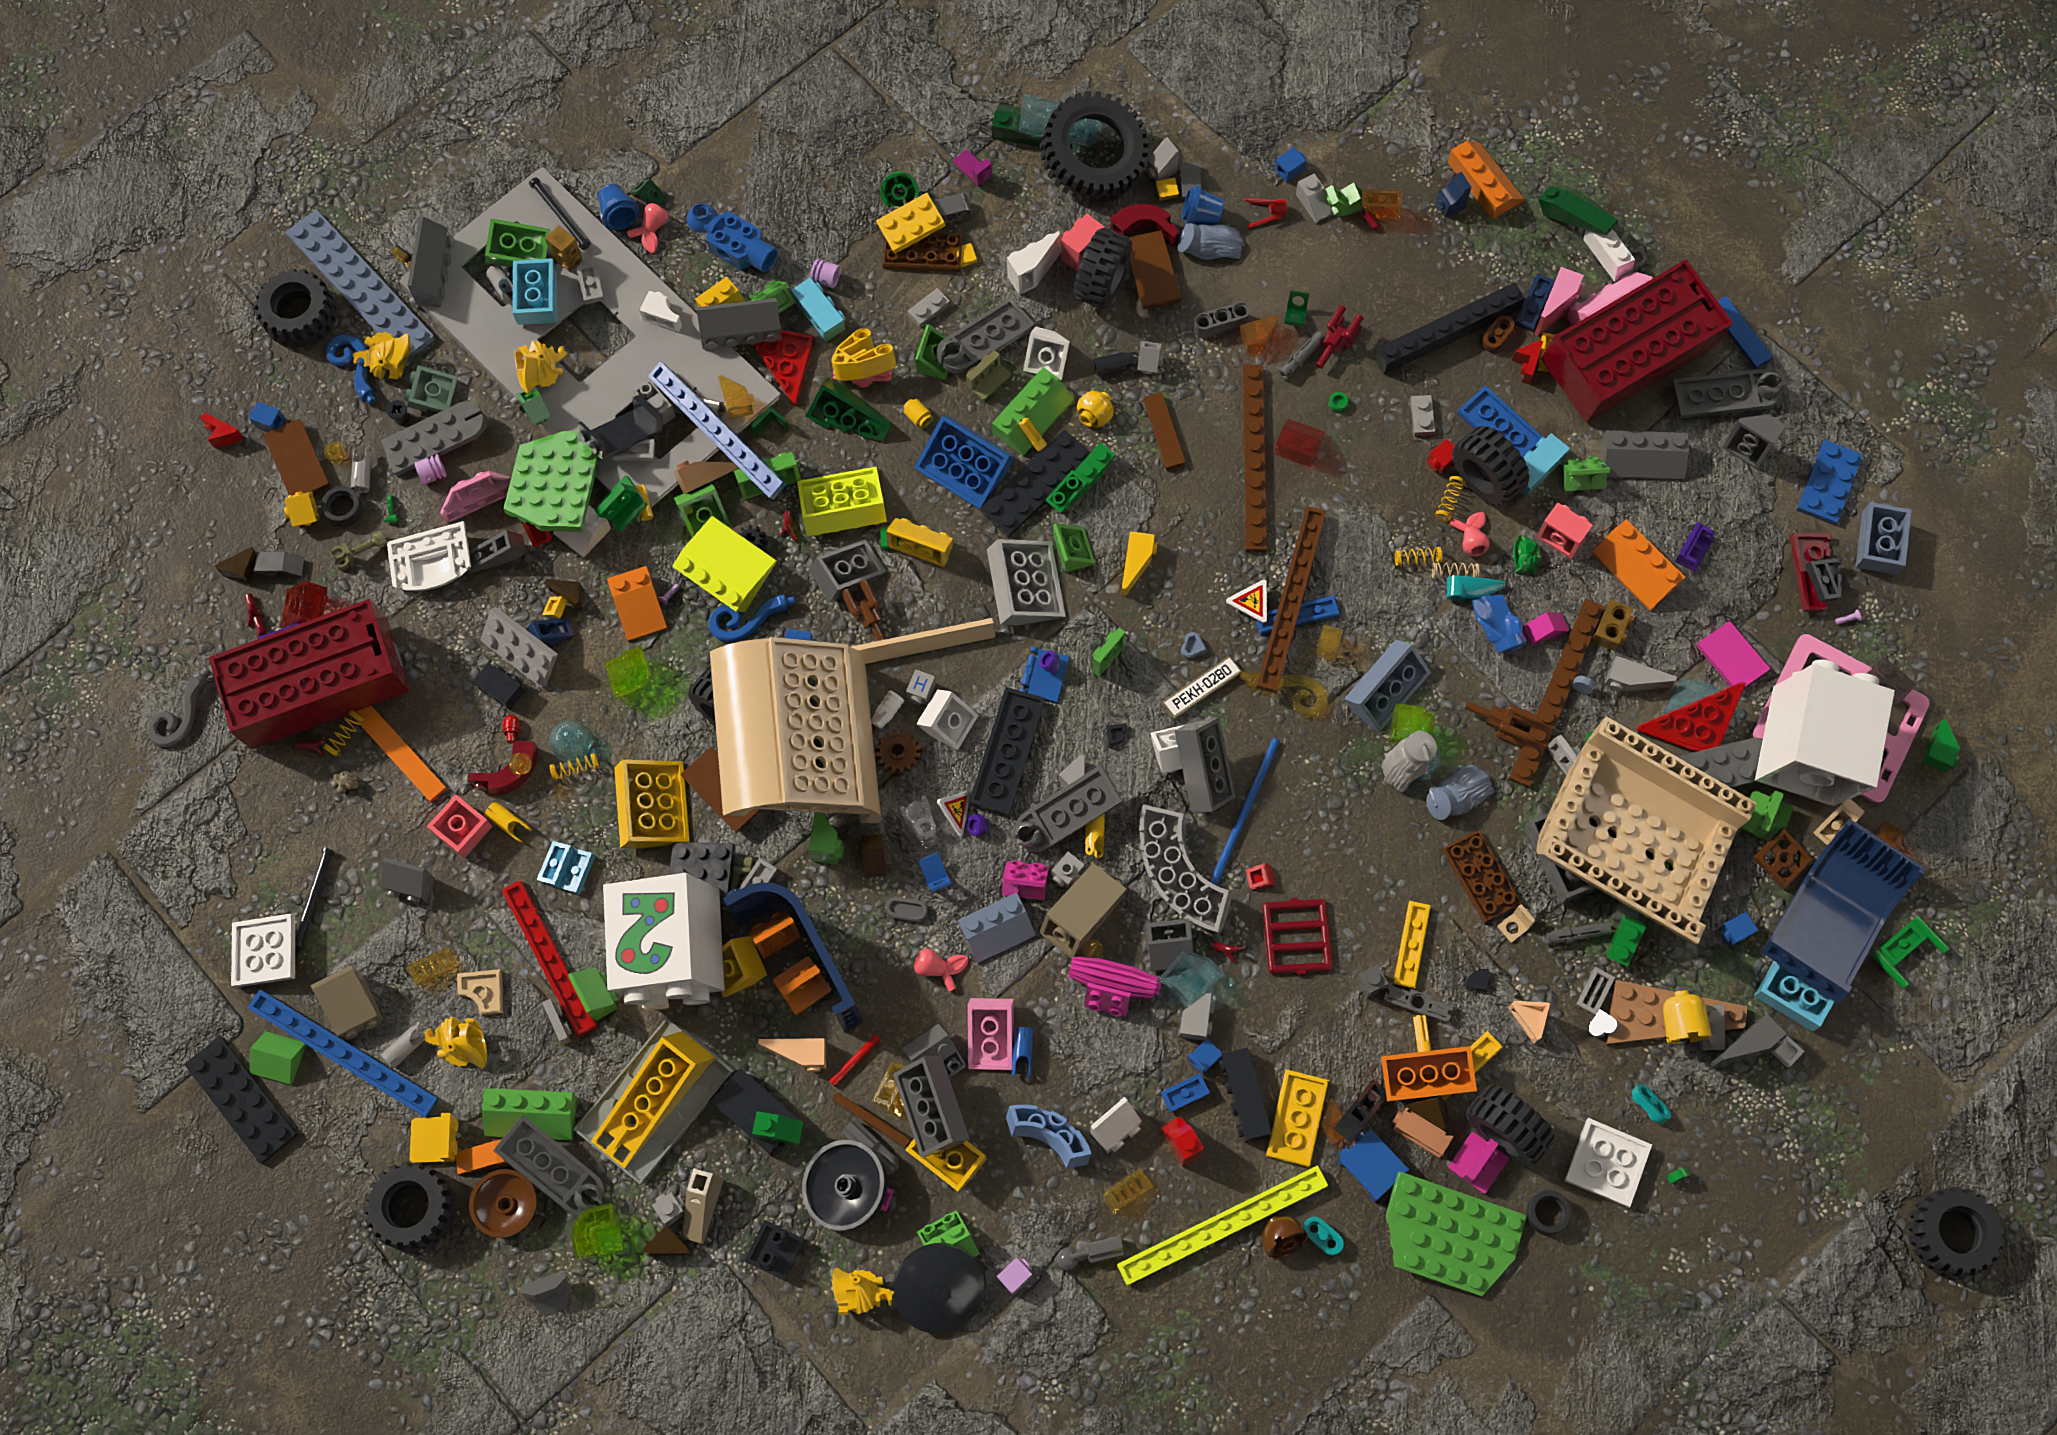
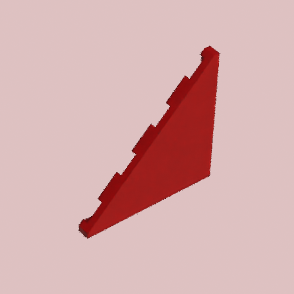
[752,330,815,406]
[1636,681,1746,752]

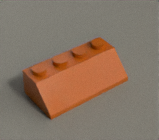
[1447,141,1525,220]
[1592,519,1685,611]
[1381,1046,1477,1101]

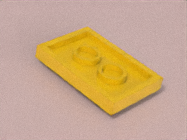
[876,193,946,254]

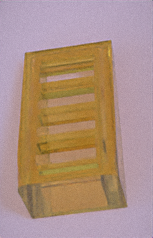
[407,947,458,987]
[1102,1168,1153,1214]

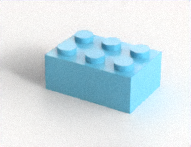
[513,258,557,325]
[1754,961,1834,1032]

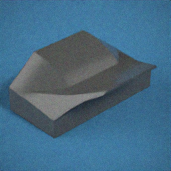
[521,1271,572,1316]

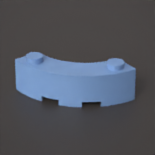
[1006,1105,1091,1169]

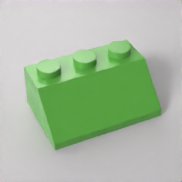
[734,452,801,500]

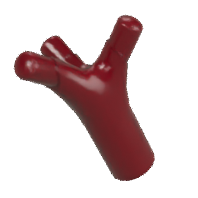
[1355,204,1379,230]
[778,511,798,542]
[245,593,265,627]
[253,616,269,639]
[296,737,325,756]
[1210,941,1246,962]

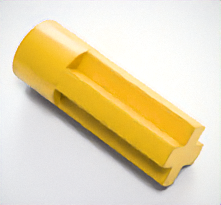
[1019,417,1047,451]
[635,484,653,521]
[1413,1015,1431,1052]

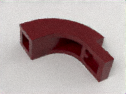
[1110,204,1179,247]
[467,741,539,795]

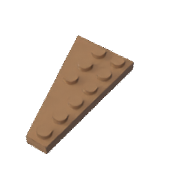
[1606,980,1747,1045]

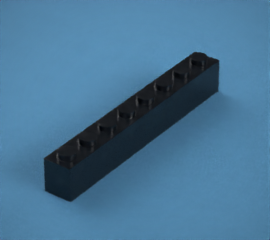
[1374,282,1525,375]

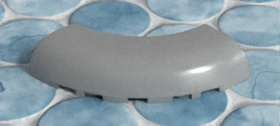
[1139,804,1233,933]

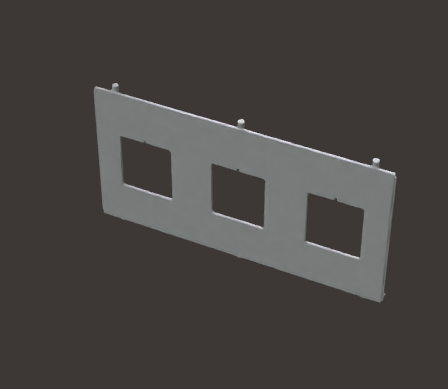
[399,167,781,523]

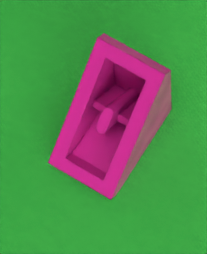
[1523,612,1570,645]

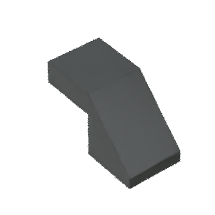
[253,552,304,578]

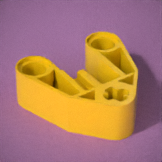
[831,329,896,381]

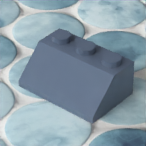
[958,892,1036,964]

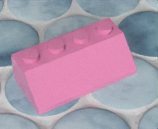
[1567,272,1653,325]

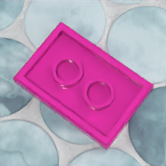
[1696,621,1770,687]

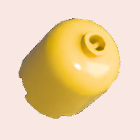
[1663,990,1712,1044]

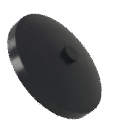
[802,1140,888,1231]
[893,1243,985,1334]

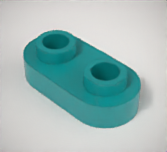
[1632,1083,1671,1124]
[1303,1217,1344,1256]

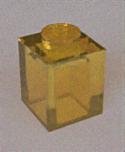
[1316,625,1343,660]

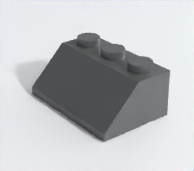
[1722,414,1787,470]

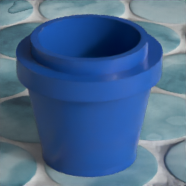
[597,184,639,230]
[1182,185,1224,225]

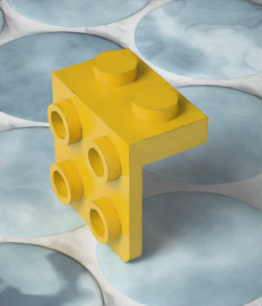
[410,1113,458,1163]

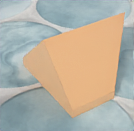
[1508,1001,1550,1044]

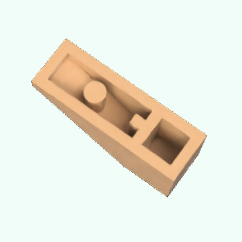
[758,1038,827,1072]

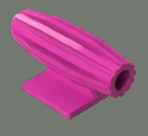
[1068,956,1161,1017]

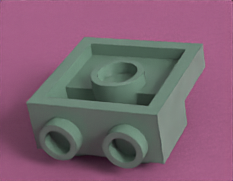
[404,365,457,413]

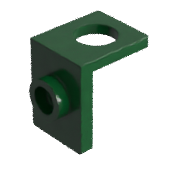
[630,178,668,206]
[1284,290,1310,327]
[752,407,790,436]

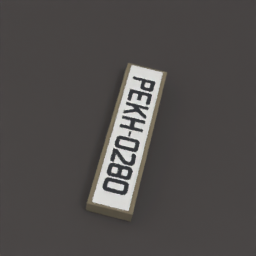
[1162,656,1242,720]

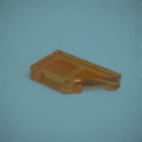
[1321,1098,1345,1146]

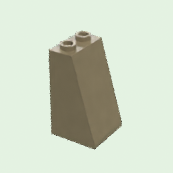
[1039,863,1126,959]

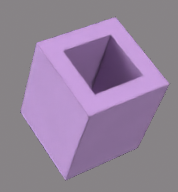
[997,1257,1032,1295]

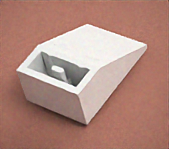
[1007,231,1060,295]

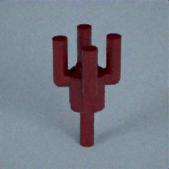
[1316,305,1364,369]

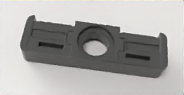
[1383,983,1453,1023]

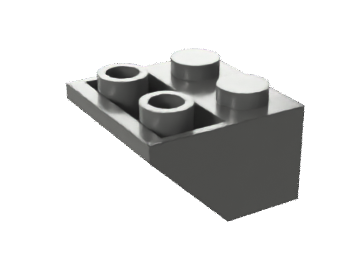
[1145,919,1194,972]
[902,1024,967,1078]

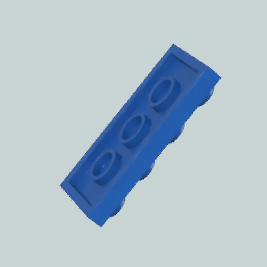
[1796,439,1863,526]

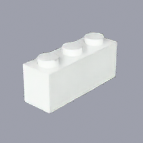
[1583,229,1635,282]

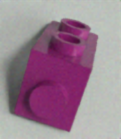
[953,150,992,187]

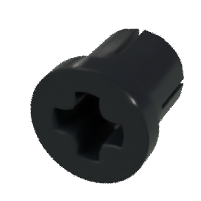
[386,400,410,425]

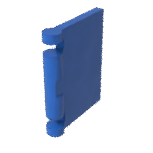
[1019,647,1069,703]

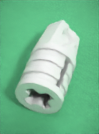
[871,690,904,729]

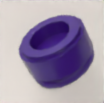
[1039,651,1060,674]
[967,814,989,836]

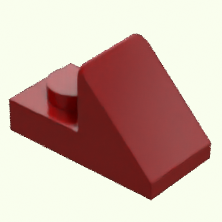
[1512,340,1543,384]
[200,412,244,448]

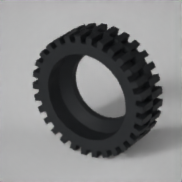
[1040,91,1149,202]

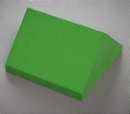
[915,325,949,379]
[1053,523,1095,573]
[249,1031,306,1085]

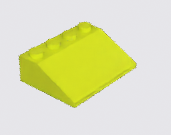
[797,467,887,537]
[672,516,777,612]

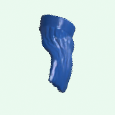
[1472,595,1526,654]

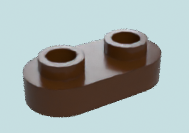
[1482,315,1514,351]

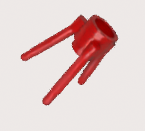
[1244,198,1287,229]

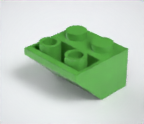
[917,1210,980,1257]

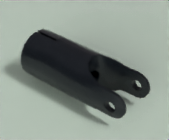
[1093,352,1139,376]

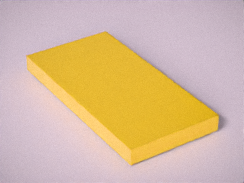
[1266,1070,1329,1167]

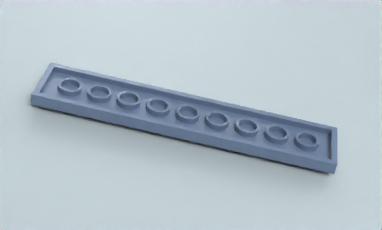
[285,209,436,362]

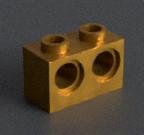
[545,225,583,272]
[1591,599,1634,651]

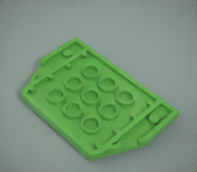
[504,431,599,532]
[1386,1172,1526,1296]

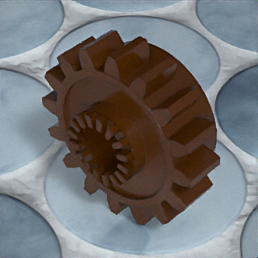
[875,729,921,776]

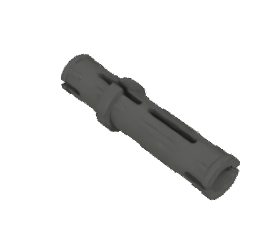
[1278,331,1325,380]
[1544,921,1611,945]

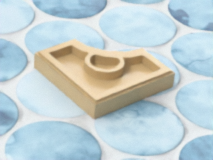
[457,969,503,1015]

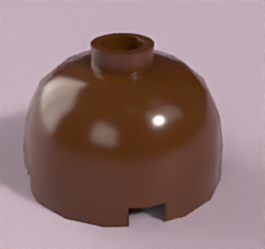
[1262,1216,1308,1260]

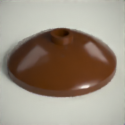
[469,1169,537,1238]

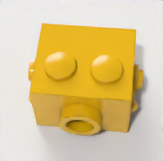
[284,491,320,527]

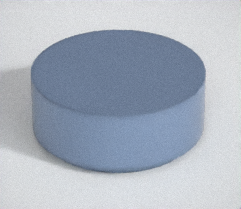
[1572,676,1595,694]

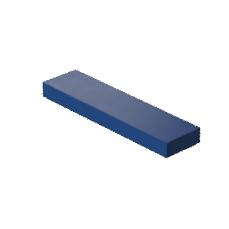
[1718,296,1773,369]
[1255,595,1340,635]

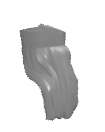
[1381,731,1437,792]

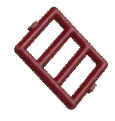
[1262,898,1333,975]

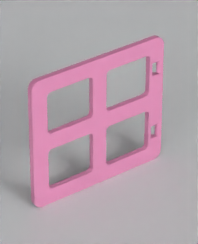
[1753,634,1929,803]

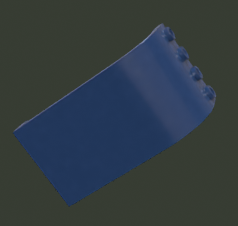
[1761,819,1926,1004]
[723,882,863,1032]

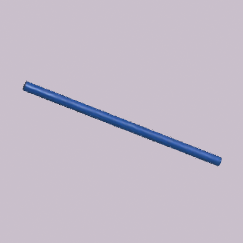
[1210,738,1280,886]

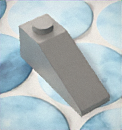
[1605,656,1677,692]

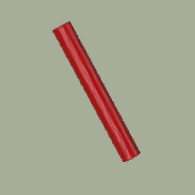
[829,1034,881,1087]

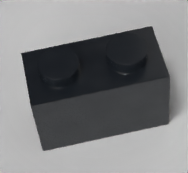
[473,663,525,711]

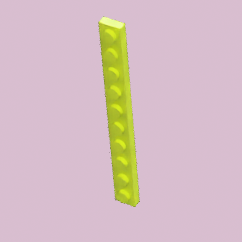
[1117,1165,1328,1286]

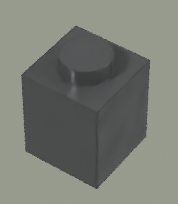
[1356,964,1388,999]

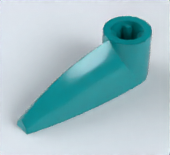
[1447,575,1506,601]

